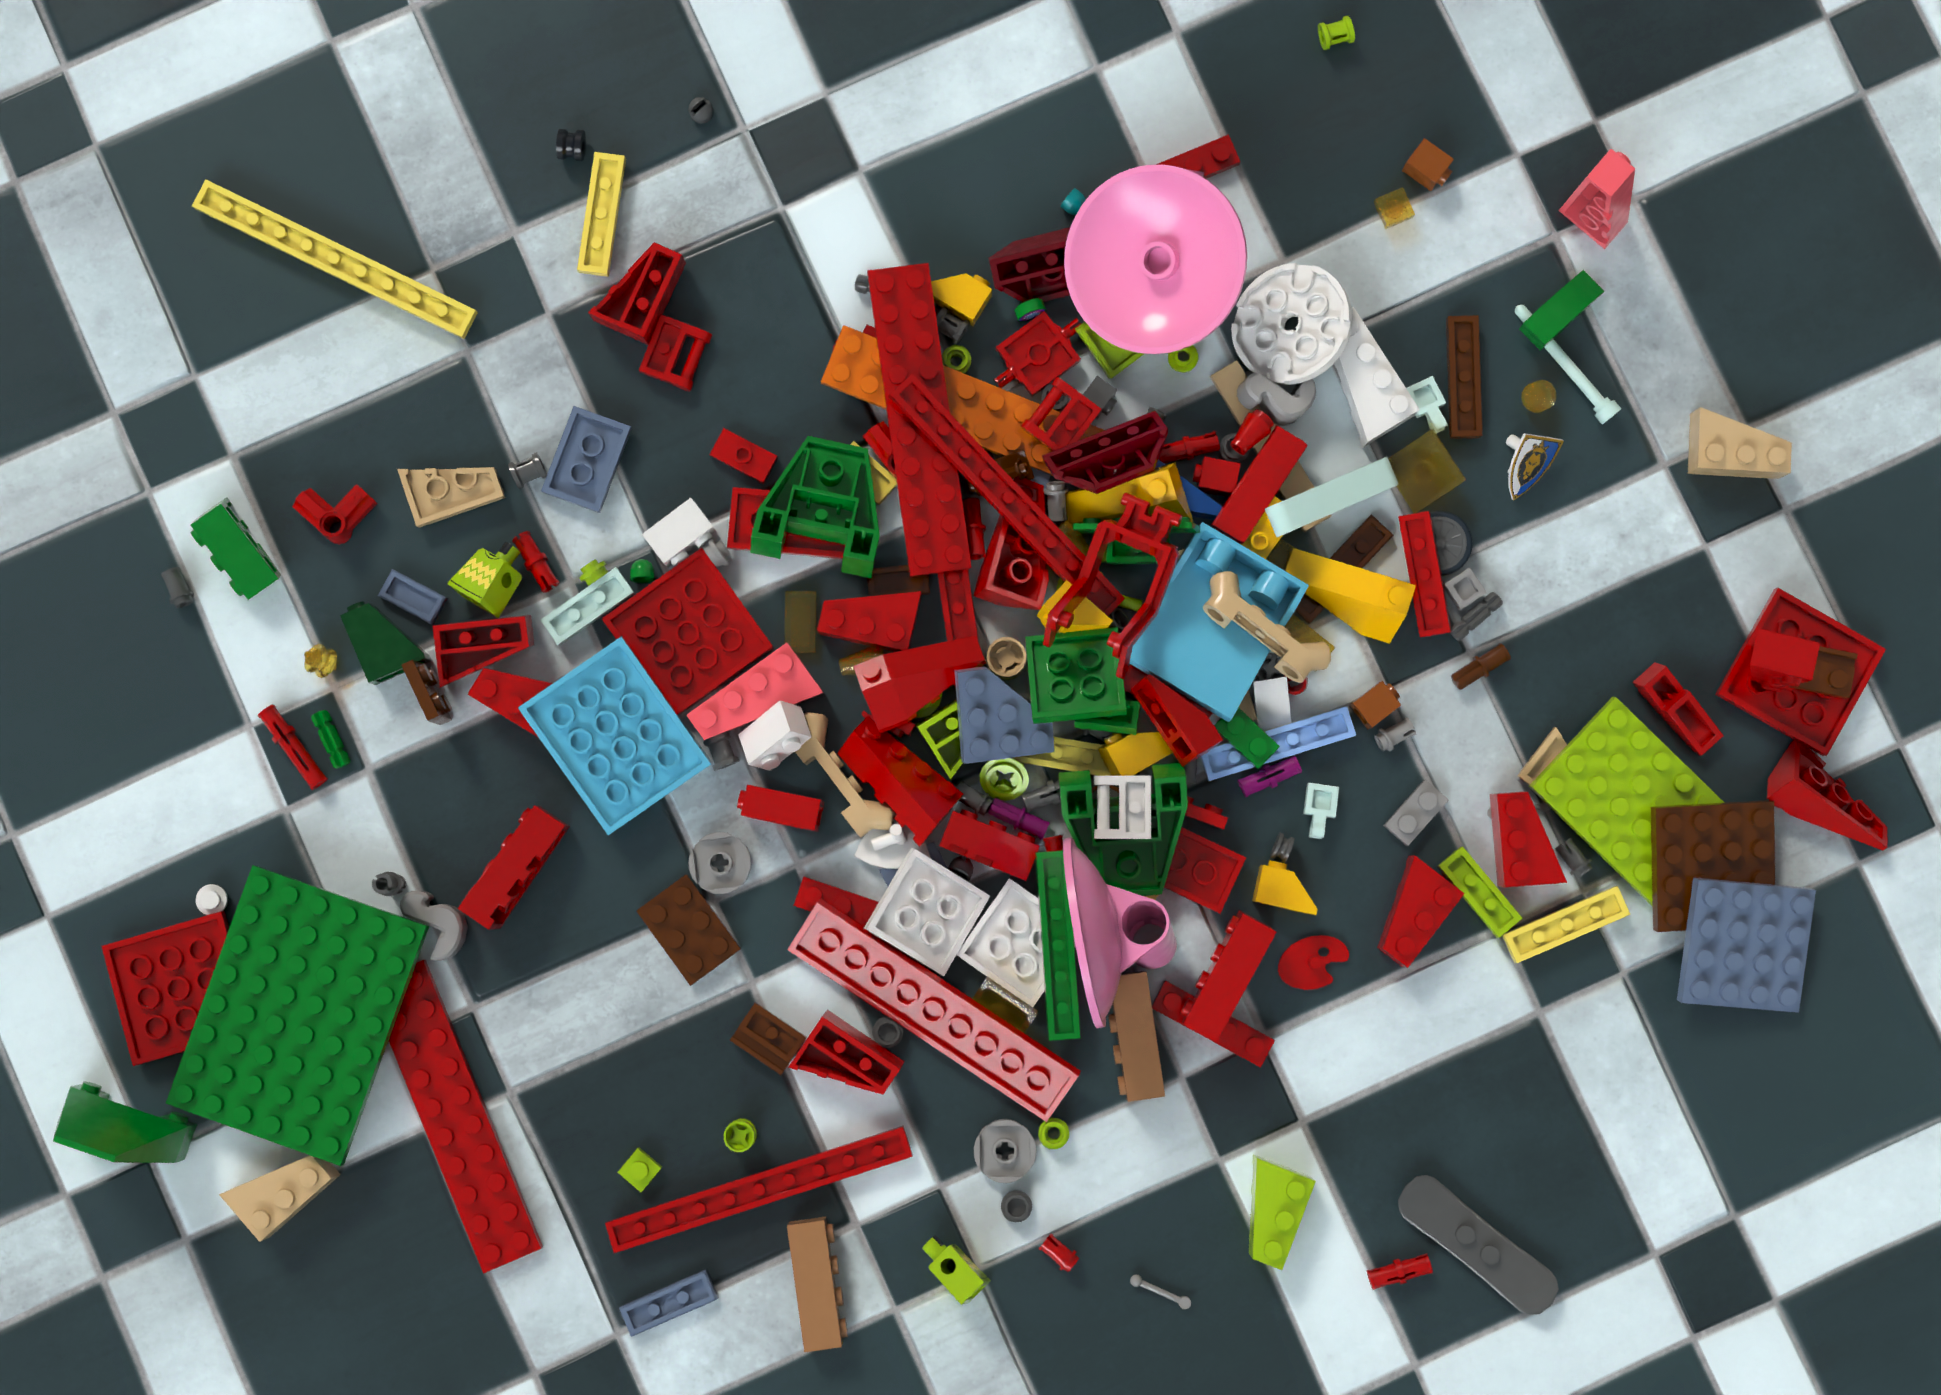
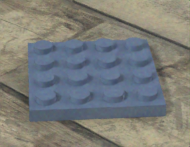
[1677,878,1816,1013]

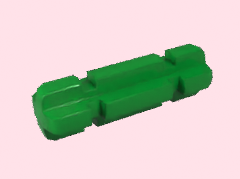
[311,710,350,769]

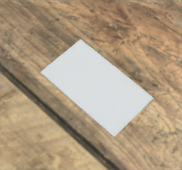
[1253,677,1292,732]

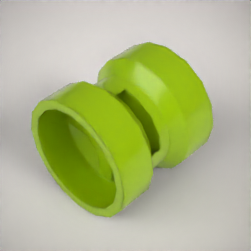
[724,1118,757,1152]

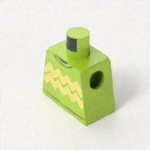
[447,542,522,618]
[922,1235,991,1305]

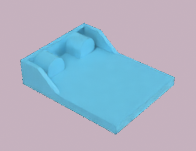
[1129,522,1309,722]
[518,636,711,835]

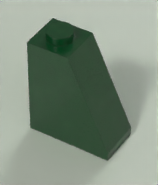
[340,601,432,685]

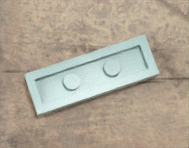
[540,567,635,646]

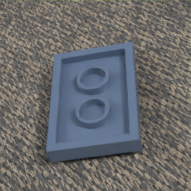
[541,406,632,513]

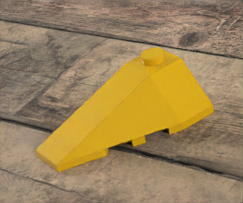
[1065,462,1193,525]
[1285,548,1416,644]

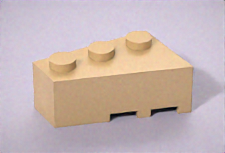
[1688,407,1792,479]
[219,1155,341,1242]

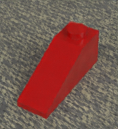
[1131,674,1223,767]

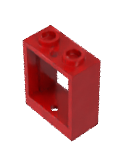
[737,784,825,832]

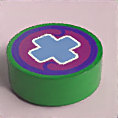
[1014,298,1046,322]

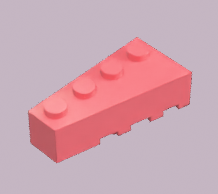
[1558,149,1635,249]
[686,642,824,740]

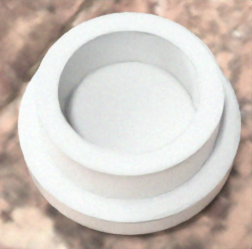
[196,884,228,915]

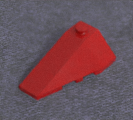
[973,477,1049,610]

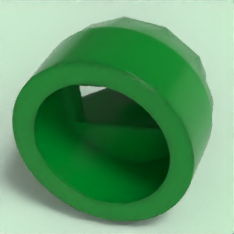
[630,559,655,583]

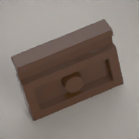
[1790,646,1858,699]
[730,1002,807,1075]

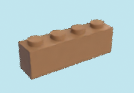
[1108,971,1165,1102]
[787,1216,848,1352]

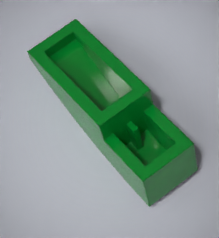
[1519,270,1605,351]

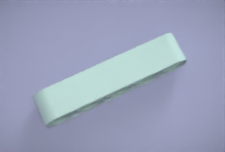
[1265,457,1399,537]

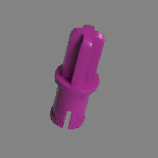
[988,798,1050,840]

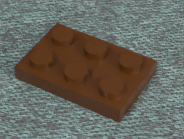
[636,874,741,986]

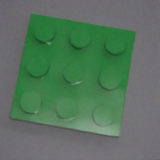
[1025,627,1127,724]

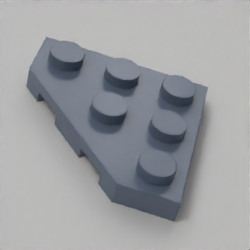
[954,666,1054,764]

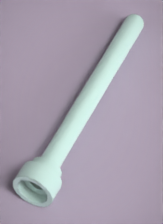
[1515,304,1622,425]

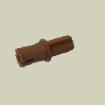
[1451,643,1511,690]

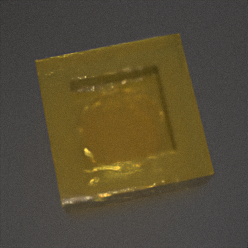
[1374,187,1415,229]

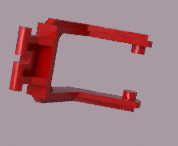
[1043,492,1183,679]

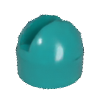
[1060,188,1086,215]

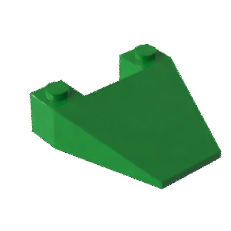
[750,436,880,578]
[1058,763,1188,896]
[53,1081,197,1163]

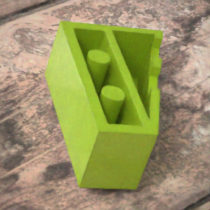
[1249,1154,1316,1270]

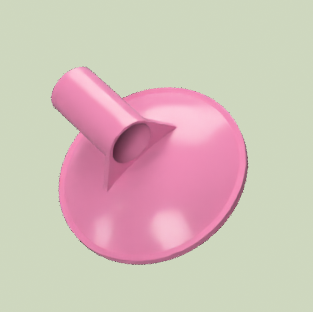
[1064,165,1247,354]
[1063,837,1177,1028]

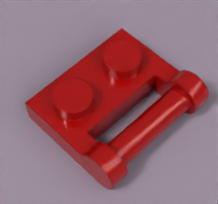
[639,314,713,392]
[1020,377,1102,451]

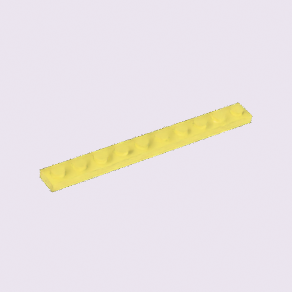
[192,179,478,339]

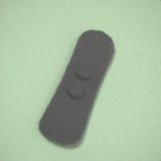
[1398,1175,1559,1315]

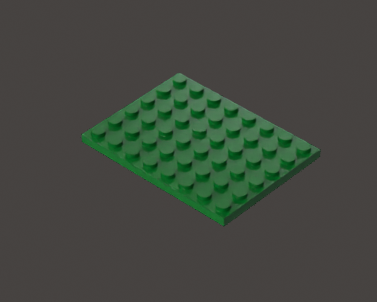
[165,865,429,1166]

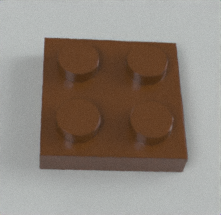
[401,659,452,725]

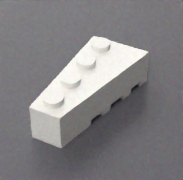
[1334,307,1420,448]

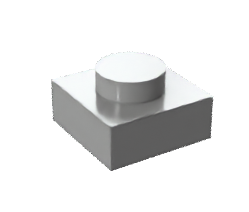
[1443,567,1487,611]

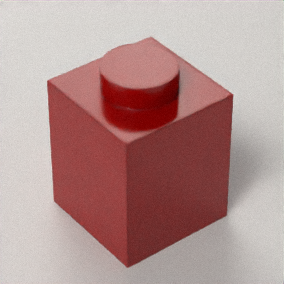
[1192,456,1241,497]

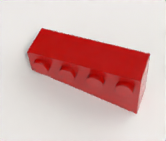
[837,716,963,847]

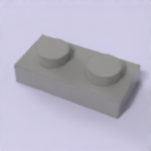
[1383,779,1449,846]

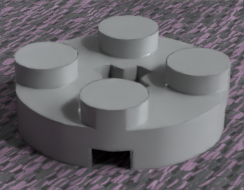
[688,832,751,894]
[974,1119,1036,1183]

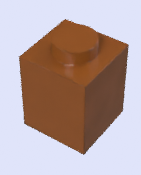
[1402,138,1454,191]
[1349,681,1401,730]

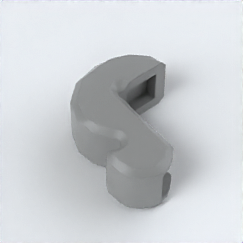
[1237,372,1316,426]
[400,891,468,961]

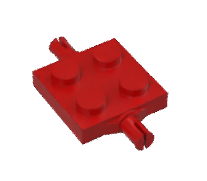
[993,311,1081,397]

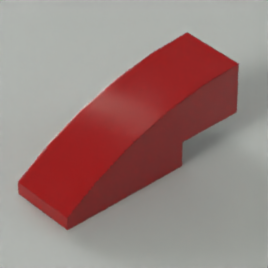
[1632,662,1724,756]

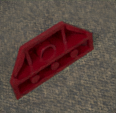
[988,227,1070,302]
[1042,410,1168,494]

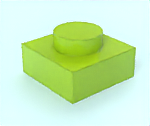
[617,1147,662,1192]

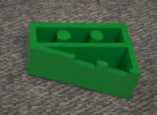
[190,497,281,600]

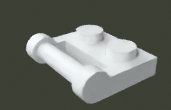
[1094,776,1151,839]

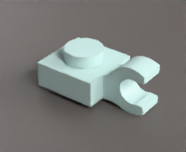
[1406,376,1448,435]
[1303,783,1339,839]

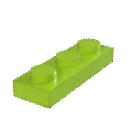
[1437,846,1523,938]

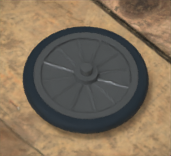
[1431,511,1473,576]

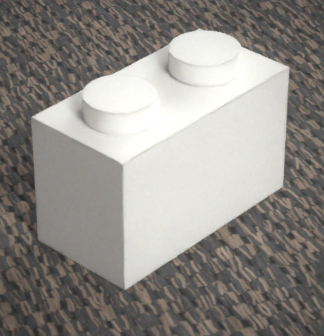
[642,498,716,567]
[738,701,812,771]

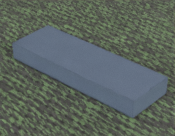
[619,1269,719,1337]

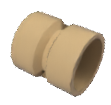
[986,637,1026,681]

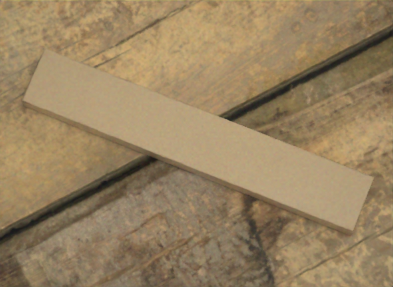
[1210,360,1332,533]

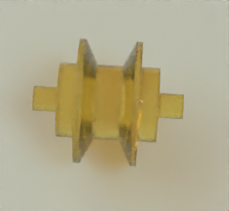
[1522,380,1557,413]
[304,644,337,678]

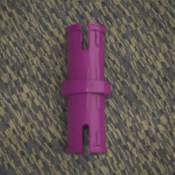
[1238,755,1302,798]

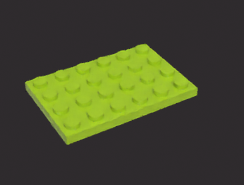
[1528,697,1725,907]

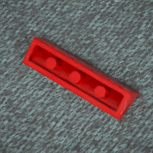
[1211,426,1308,544]

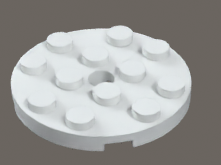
[1231,263,1353,385]

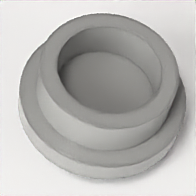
[704,538,731,568]

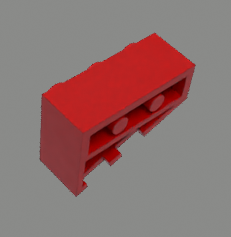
[432,615,535,687]
[788,1009,905,1095]

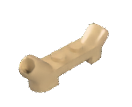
[1203,571,1331,683]
[795,712,895,838]

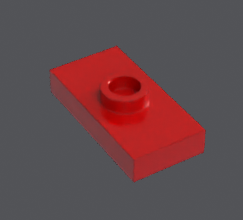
[709,428,778,484]

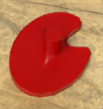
[1278,935,1349,990]

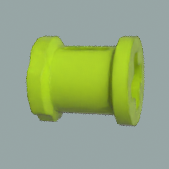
[1318,15,1355,50]

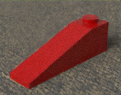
[853,635,986,734]
[1767,739,1888,851]

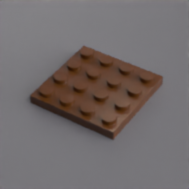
[1651,800,1775,932]

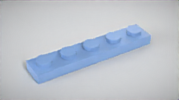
[1200,706,1356,782]

